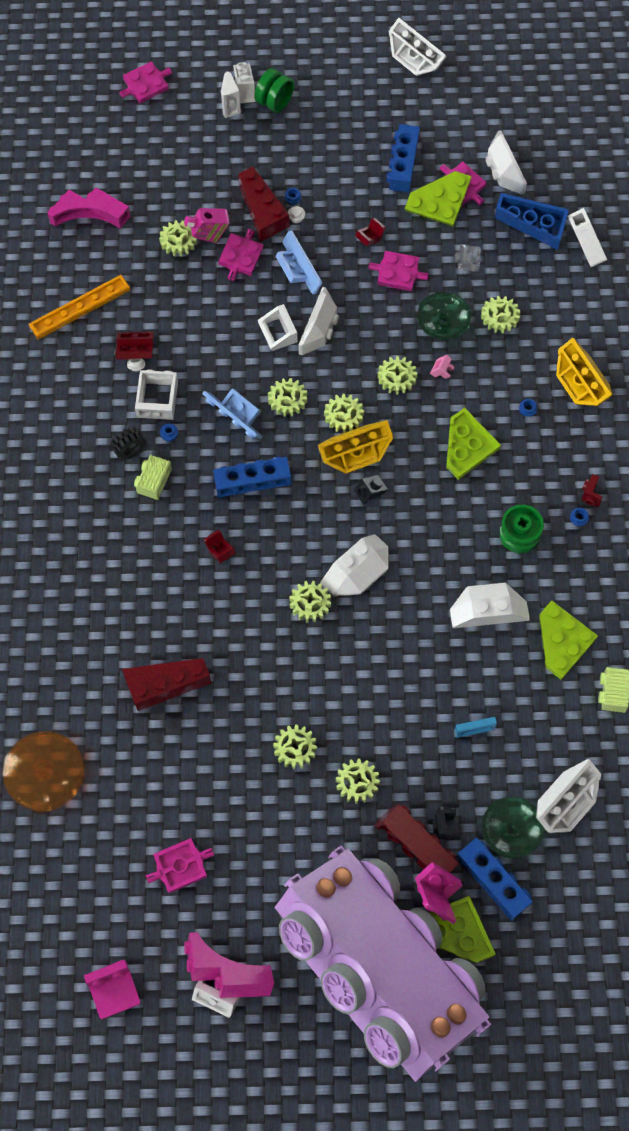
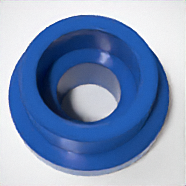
[284,188,302,205]
[519,399,538,417]
[160,424,178,442]
[570,508,589,526]

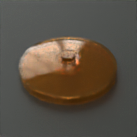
[3,731,84,811]

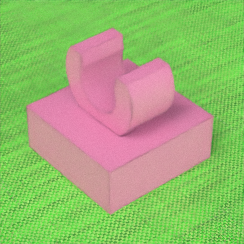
[430,355,454,379]

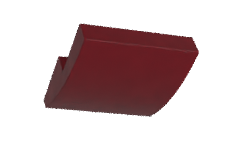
[115,331,154,359]

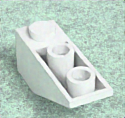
[233,62,256,104]
[568,208,607,267]

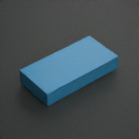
[455,717,497,738]

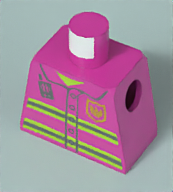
[184,208,230,243]

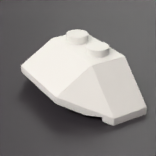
[389,18,447,76]
[486,130,527,194]
[298,287,339,355]
[320,534,388,597]
[450,583,530,628]
[536,759,601,833]

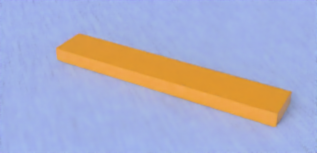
[29,275,130,340]

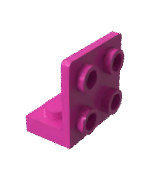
[415,862,463,924]
[83,959,141,1020]

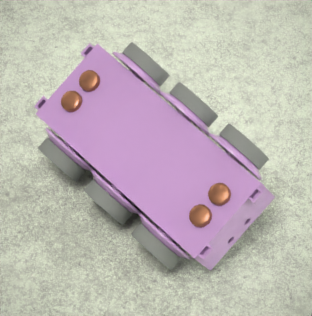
[274,845,492,1082]

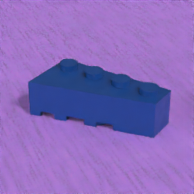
[495,193,569,250]

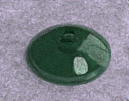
[417,292,471,340]
[481,797,544,859]

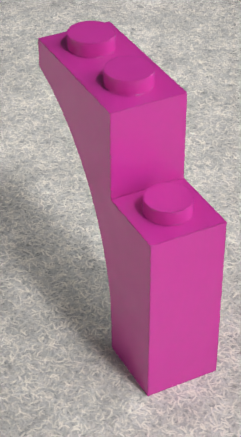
[48,188,131,229]
[184,932,274,998]

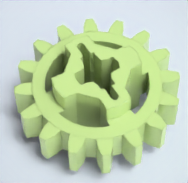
[159,220,197,256]
[481,296,520,333]
[378,356,417,395]
[268,378,307,417]
[324,394,364,433]
[289,581,331,623]
[273,725,317,769]
[336,758,380,804]

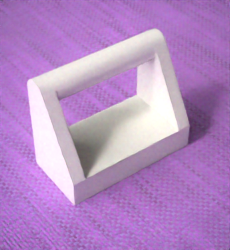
[221,72,241,118]
[258,304,298,351]
[192,980,240,1018]

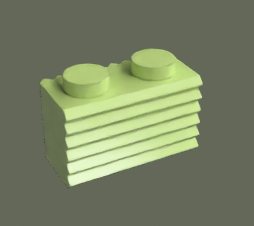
[134,455,172,500]
[598,667,629,713]

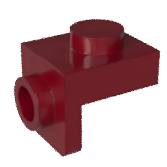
[355,218,386,246]
[581,474,603,507]
[204,530,236,563]

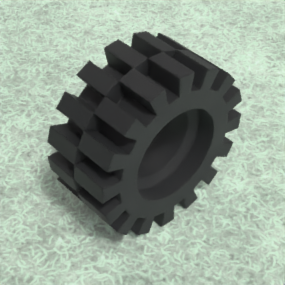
[110,427,147,460]

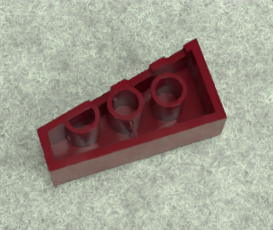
[238,166,290,242]
[122,658,211,711]
[374,804,458,873]

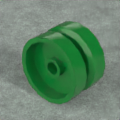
[254,68,295,113]
[499,504,544,553]

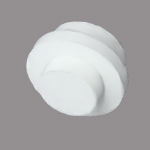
[288,206,305,223]
[127,359,145,371]

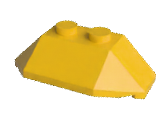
[556,338,613,406]
[318,420,393,474]

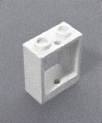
[135,370,178,420]

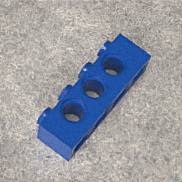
[387,124,420,192]
[213,457,291,498]
[457,838,533,922]

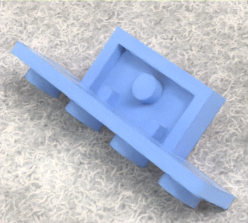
[275,231,322,294]
[202,388,263,439]

